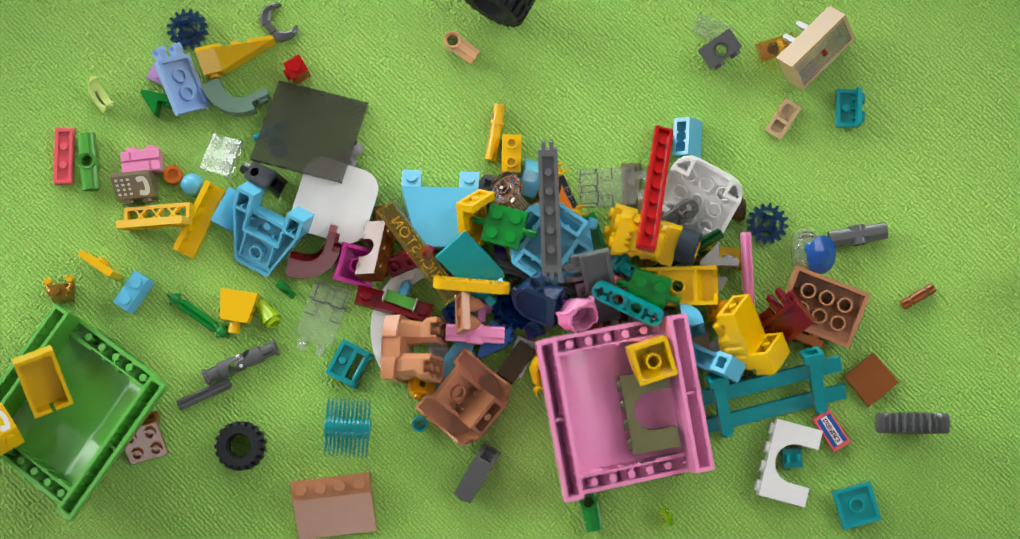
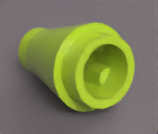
[256,300,282,329]

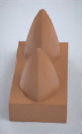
[455,291,484,335]

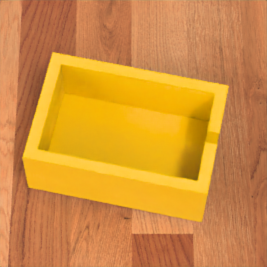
[11,345,74,419]

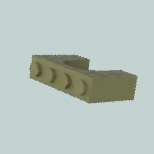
[616,373,680,455]

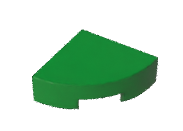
[276,280,297,299]

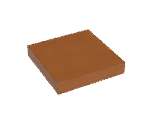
[843,352,899,407]

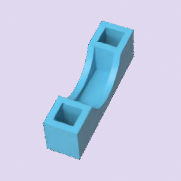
[692,342,746,383]

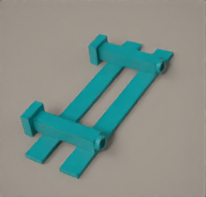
[701,346,847,438]

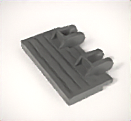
[562,248,621,325]

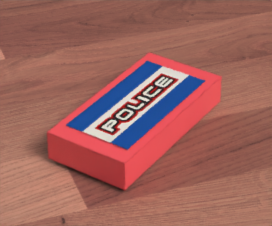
[812,409,850,452]

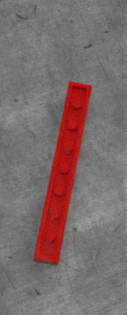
[635,125,673,254]

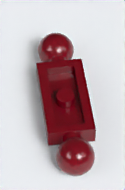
[385,244,435,278]

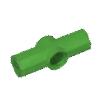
[77,132,100,192]

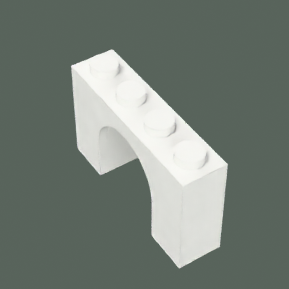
[754,419,823,507]

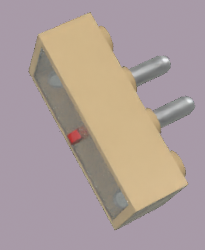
[776,6,855,90]

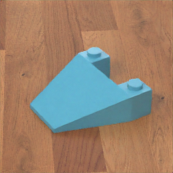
[401,170,479,249]
[233,180,315,277]

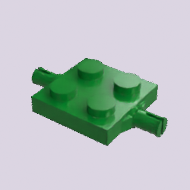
[472,203,538,251]
[615,267,681,315]

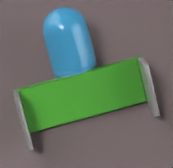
[382,280,418,313]

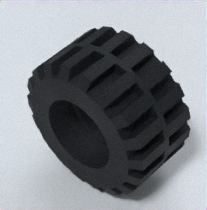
[214,421,267,471]

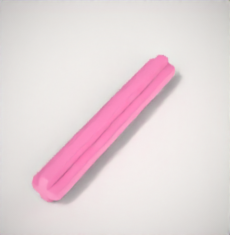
[740,232,755,306]

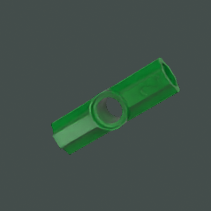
[579,492,604,532]

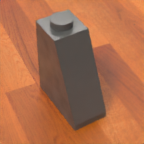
[454,443,501,503]

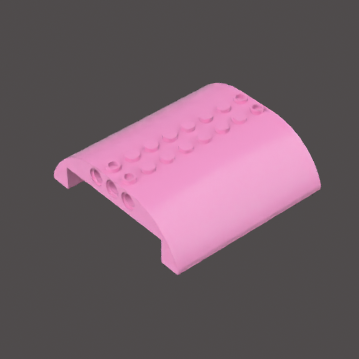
[535,313,715,503]

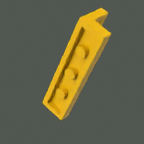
[172,180,226,259]
[116,202,193,231]

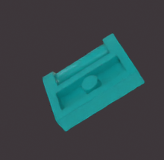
[325,339,374,389]

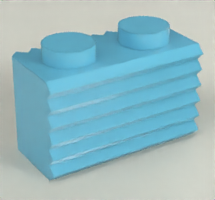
[113,270,155,314]

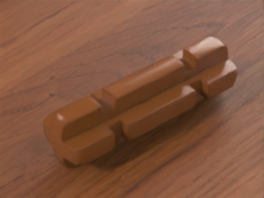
[900,283,936,310]

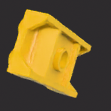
[641,265,719,306]

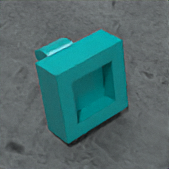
[781,448,803,469]

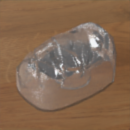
[790,228,818,270]

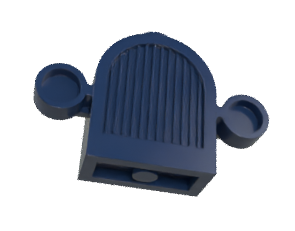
[511,273,564,335]

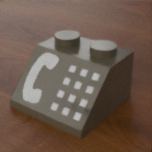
[110,170,160,205]

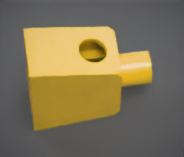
[220,288,260,334]

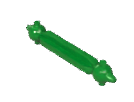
[167,293,230,338]

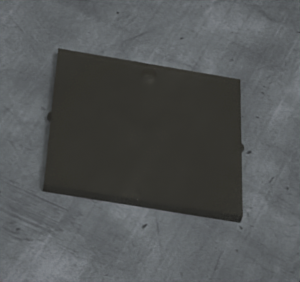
[250,80,368,183]

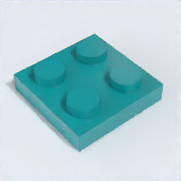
[831,481,882,530]

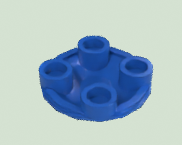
[805,235,836,274]

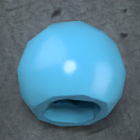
[181,173,204,197]

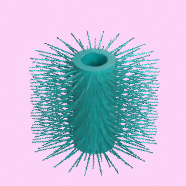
[324,397,371,458]

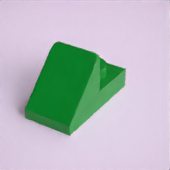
[140,89,173,119]

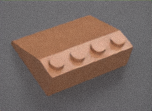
[781,266,871,348]
[290,472,377,539]

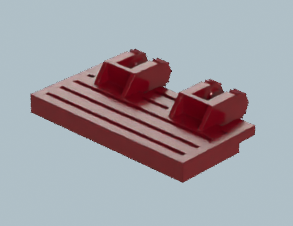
[756,288,816,343]

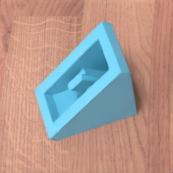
[517,158,539,199]

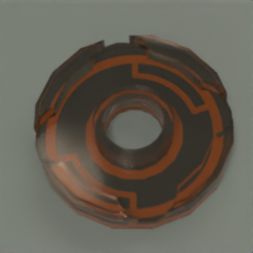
[488,171,523,207]

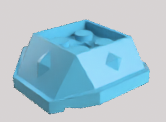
[509,202,593,285]

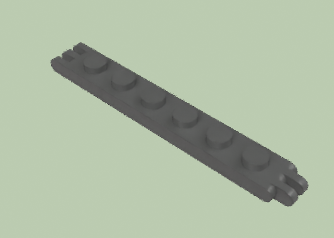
[538,140,562,284]

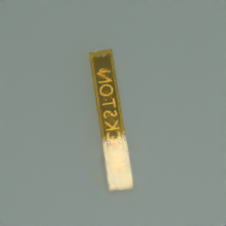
[376,199,461,305]

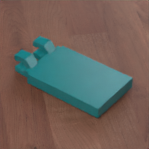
[436,230,511,306]

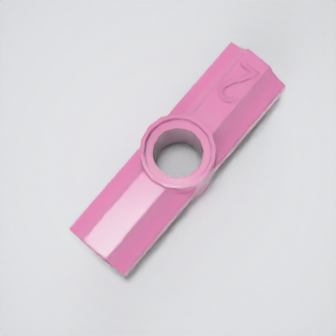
[445,324,505,344]

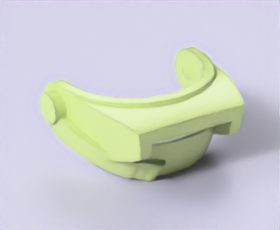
[88,76,115,113]

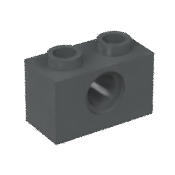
[698,28,742,70]

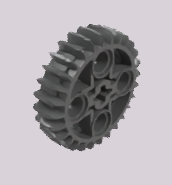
[875,412,950,434]

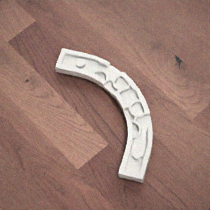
[371,266,429,369]

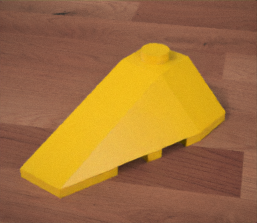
[195,35,276,80]

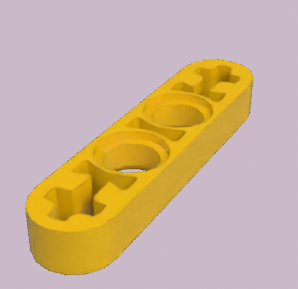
[433,276,510,294]

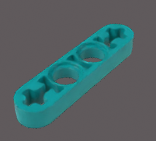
[591,280,664,326]

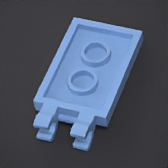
[152,42,210,116]

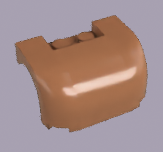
[415,347,512,446]

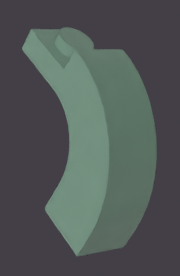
[201,77,271,117]

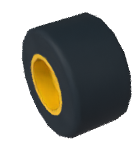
[674,228,703,266]

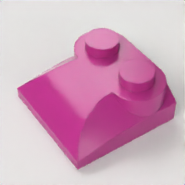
[332,242,372,288]

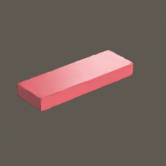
[53,128,76,185]

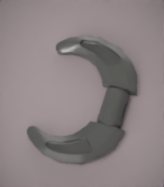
[260,3,298,41]

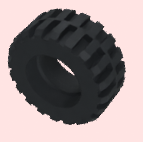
[465,0,535,27]

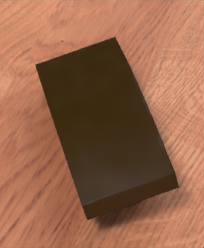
[496,340,536,385]

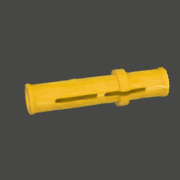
[484,104,506,162]

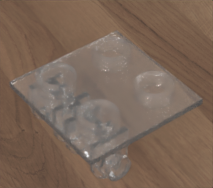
[199,133,244,179]

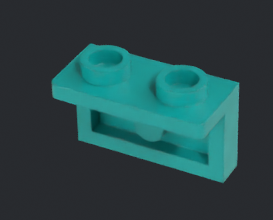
[835,87,865,128]

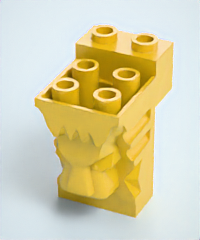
[603,203,682,267]
[712,294,790,376]

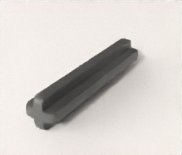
[176,378,232,410]

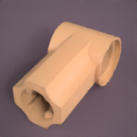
[444,31,480,65]

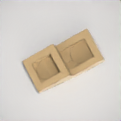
[765,98,801,140]

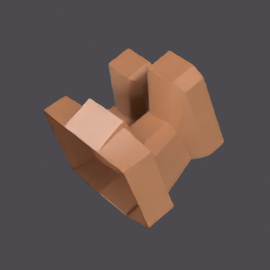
[381,314,450,384]

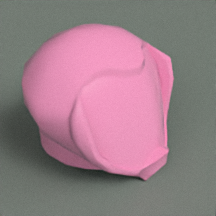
[555,295,598,333]

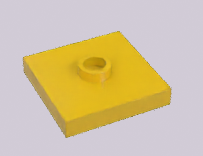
[78,249,123,281]

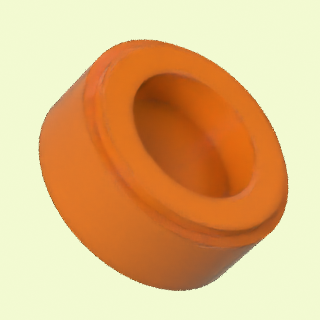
[163,165,184,185]

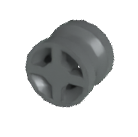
[479,174,498,192]

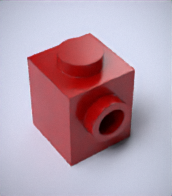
[283,54,311,85]

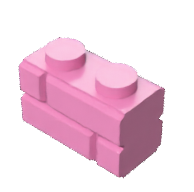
[120,145,164,174]

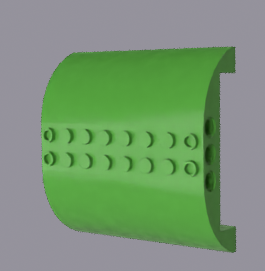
[0,303,169,521]

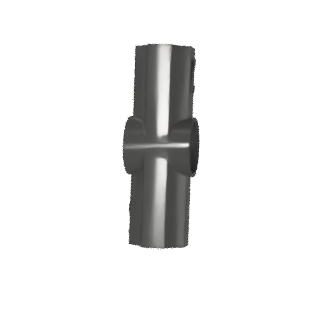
[827,222,888,247]

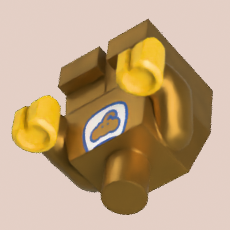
[43,275,75,304]

